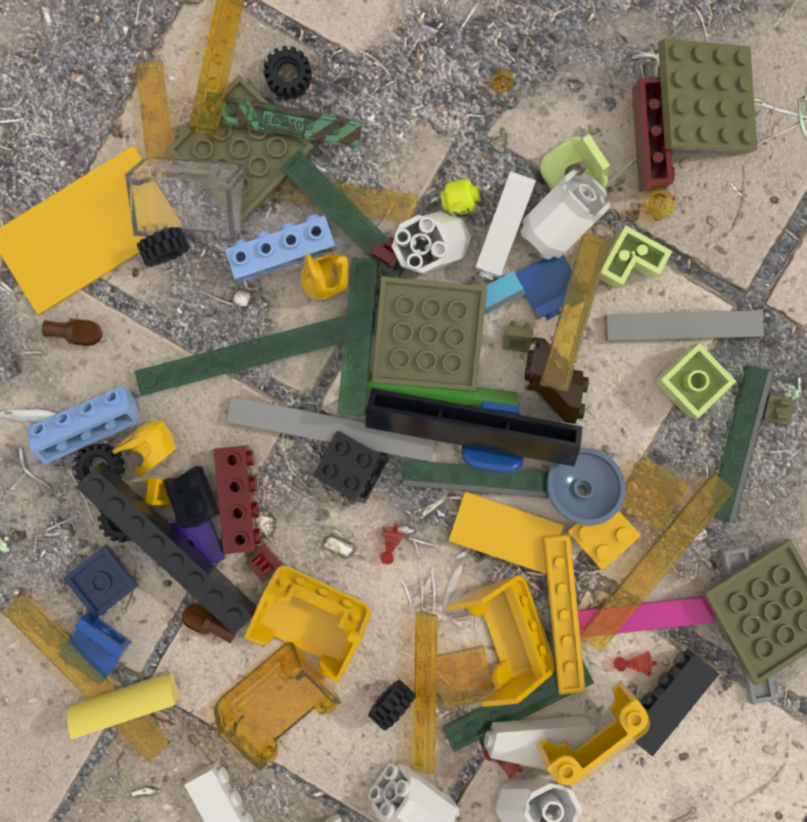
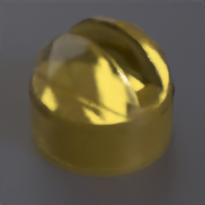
[493,68,514,92]

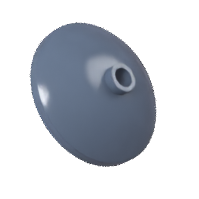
[547,448,626,526]

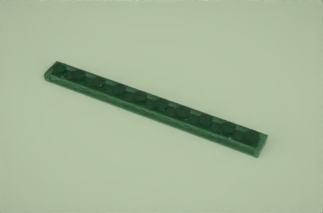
[134,307,378,396]

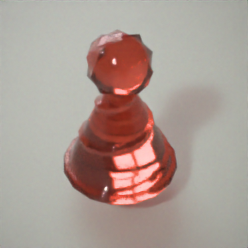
[380,523,407,565]
[613,650,657,677]
[484,749,523,780]

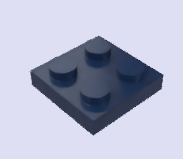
[63,545,139,619]

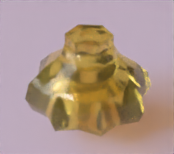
[645,188,676,221]

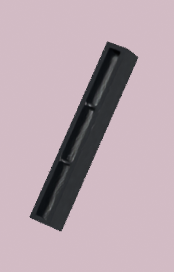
[365,388,583,466]
[76,462,256,634]

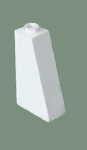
[474,171,536,281]
[484,716,595,770]

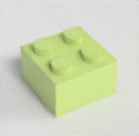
[653,343,737,418]

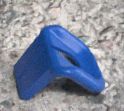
[461,401,524,473]

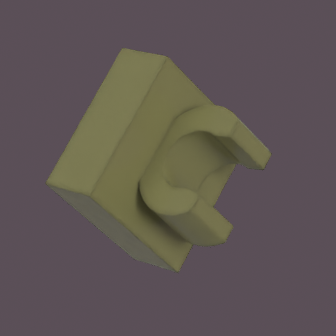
[503,321,534,353]
[761,394,795,426]

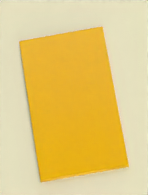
[0,145,184,315]

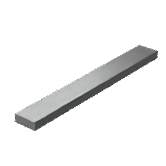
[226,397,435,462]

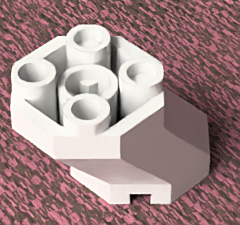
[521,169,610,259]
[392,211,471,274]
[369,764,459,822]
[495,776,583,822]

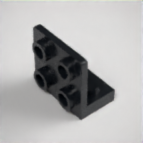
[313,431,390,503]

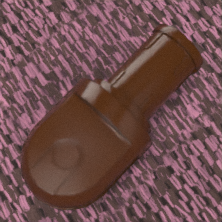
[42,318,102,346]
[182,603,237,643]

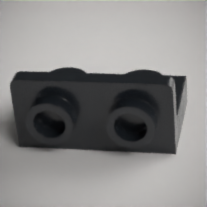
[163,466,220,528]

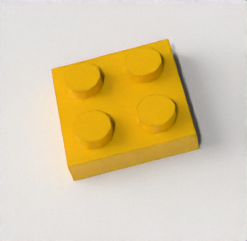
[566,511,641,571]

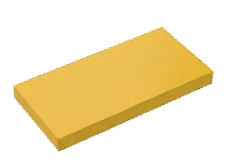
[448,491,564,574]

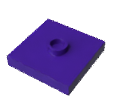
[170,519,226,564]

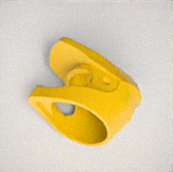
[300,253,348,301]
[112,420,177,478]

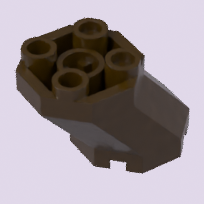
[524,337,589,424]

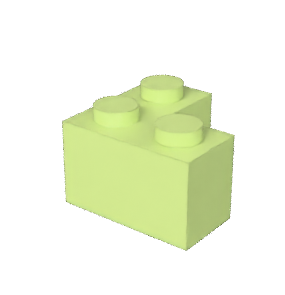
[597,226,672,289]

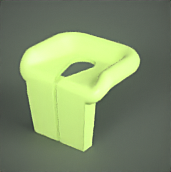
[540,134,610,191]

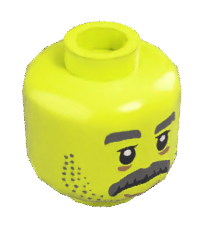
[441,178,481,216]

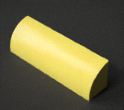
[67,671,180,740]

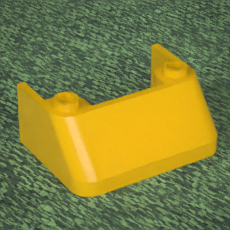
[448,575,555,707]

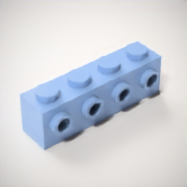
[225,214,337,283]
[27,385,141,464]

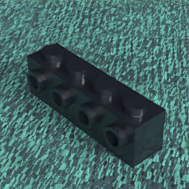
[635,648,719,757]

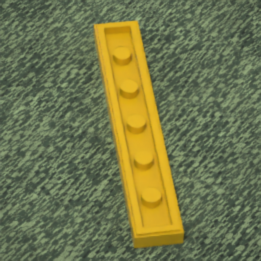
[543,534,586,695]

